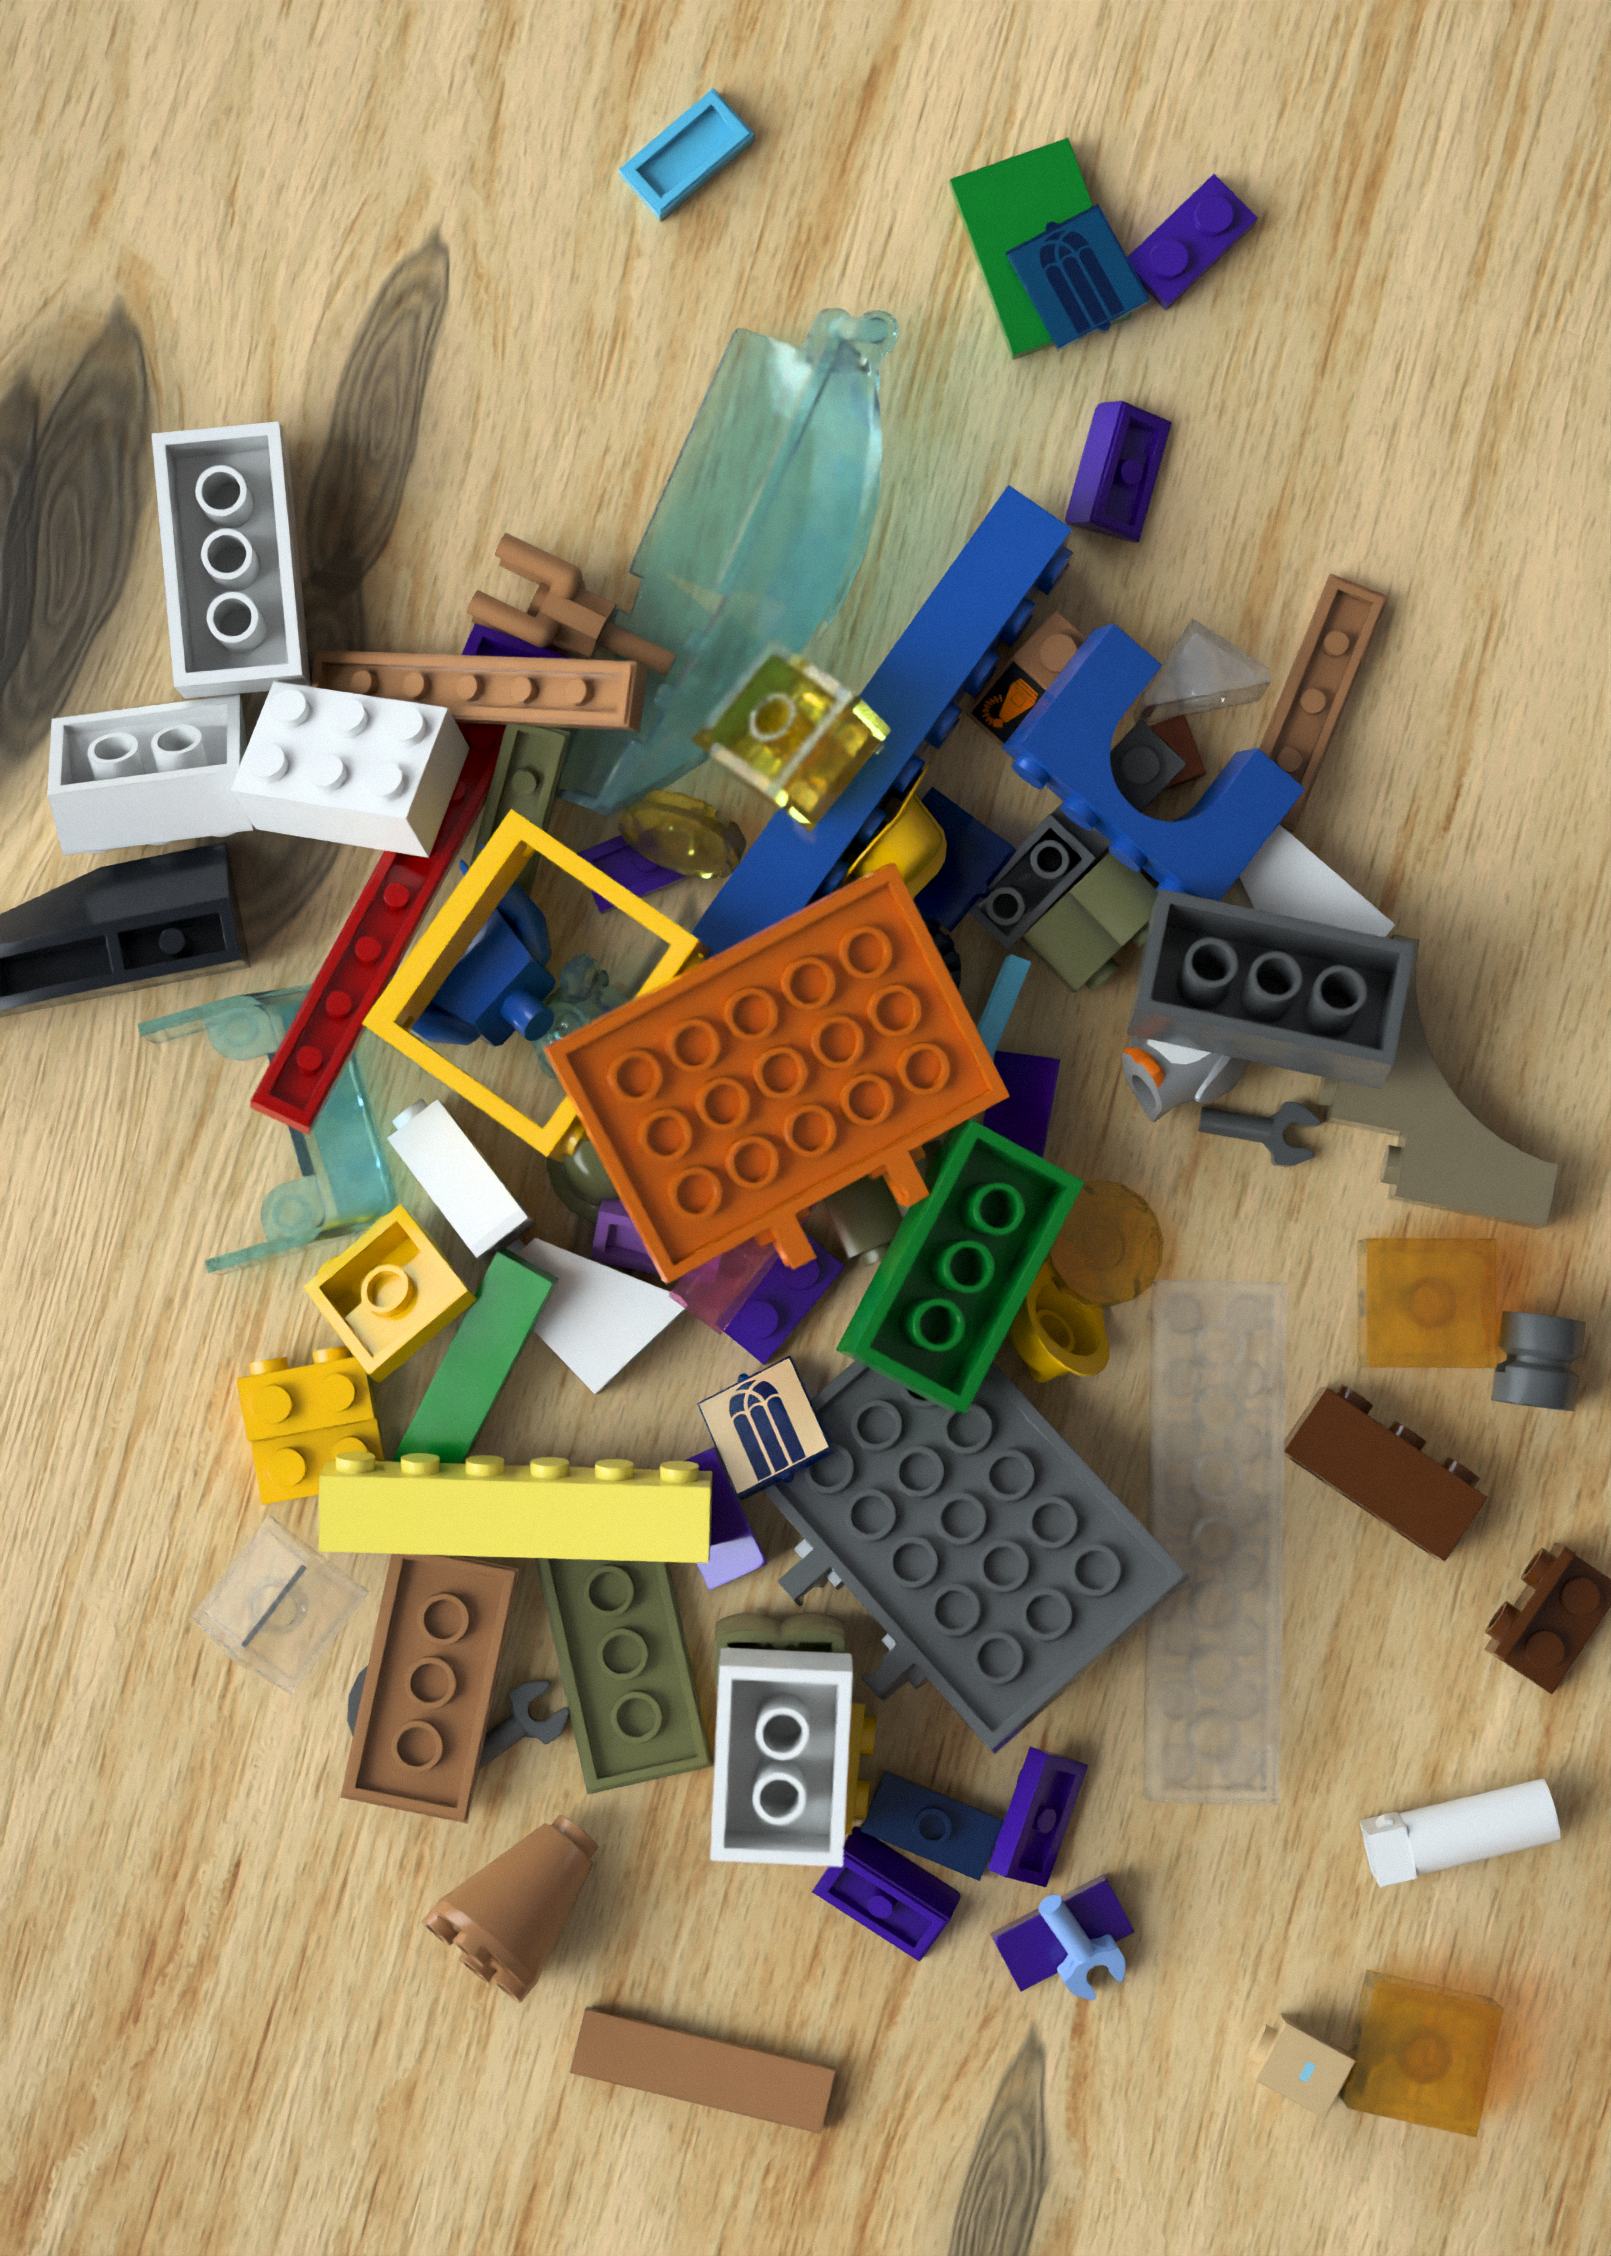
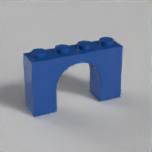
[1002,623,1305,902]

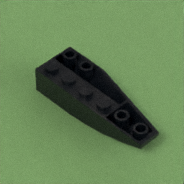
[0,842,251,1018]

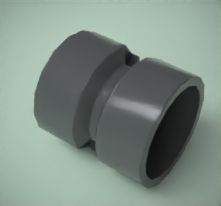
[1491,1311,1586,1412]

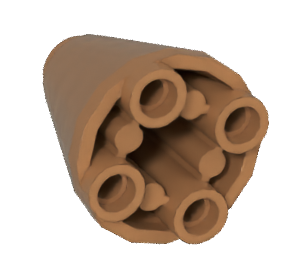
[421,1815,599,2003]

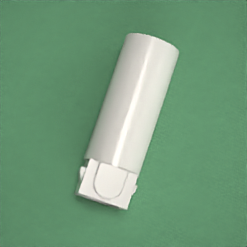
[1359,1778,1560,1887]

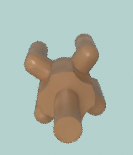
[467,533,677,677]

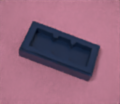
[860,1770,1004,1881]

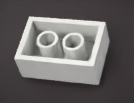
[230,681,470,858]
[710,1648,852,1867]

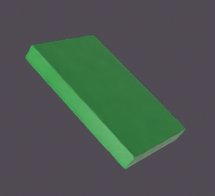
[949,138,1132,360]

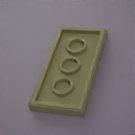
[535,1558,714,1794]

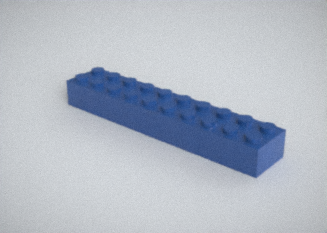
[690,485,1073,961]

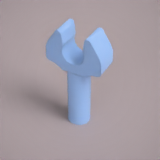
[1038,1894,1126,2000]

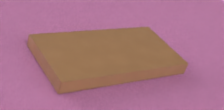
[340,1554,521,1823]

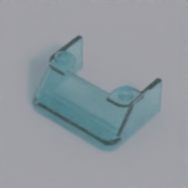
[137,984,398,1275]

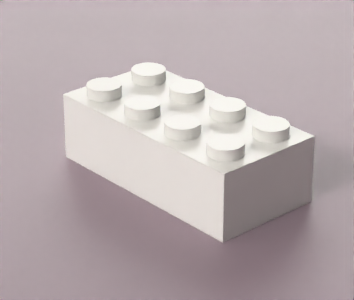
[152,421,311,699]

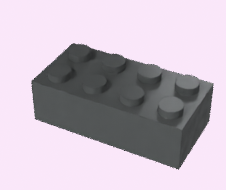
[1126,889,1416,1089]

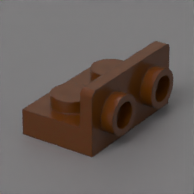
[1484,1543,1611,1694]

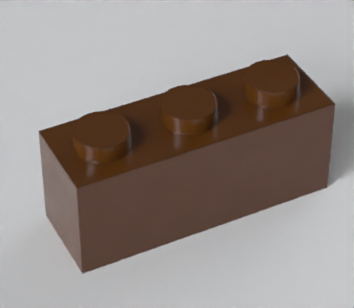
[1277,1384,1488,1562]

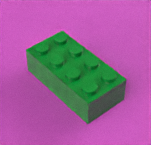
[836,1120,1085,1414]

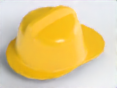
[841,762,947,899]
[1009,1237,1110,1383]

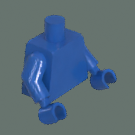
[412,845,556,1047]

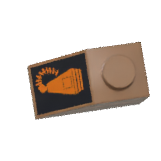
[966,610,1086,747]

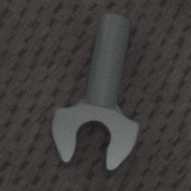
[1198,1101,1320,1167]
[479,1680,569,1770]

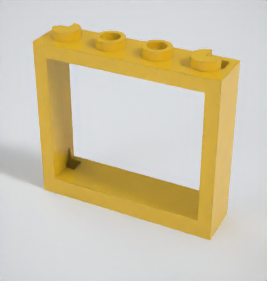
[362,809,712,1163]

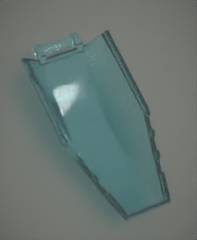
[556,308,899,817]

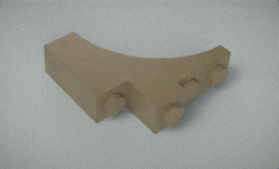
[1317,934,1559,1229]

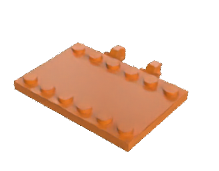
[543,863,1010,1284]

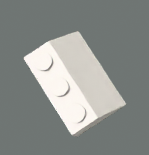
[47,694,253,855]

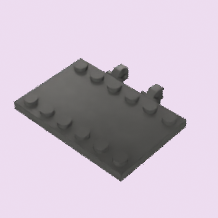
[748,1361,1190,1754]

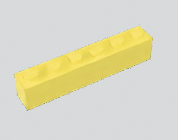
[319,1451,713,1563]

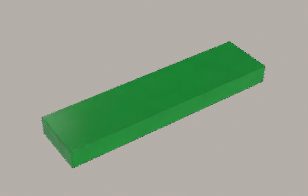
[391,1247,559,1464]

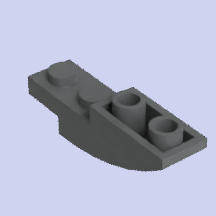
[962,720,1188,950]

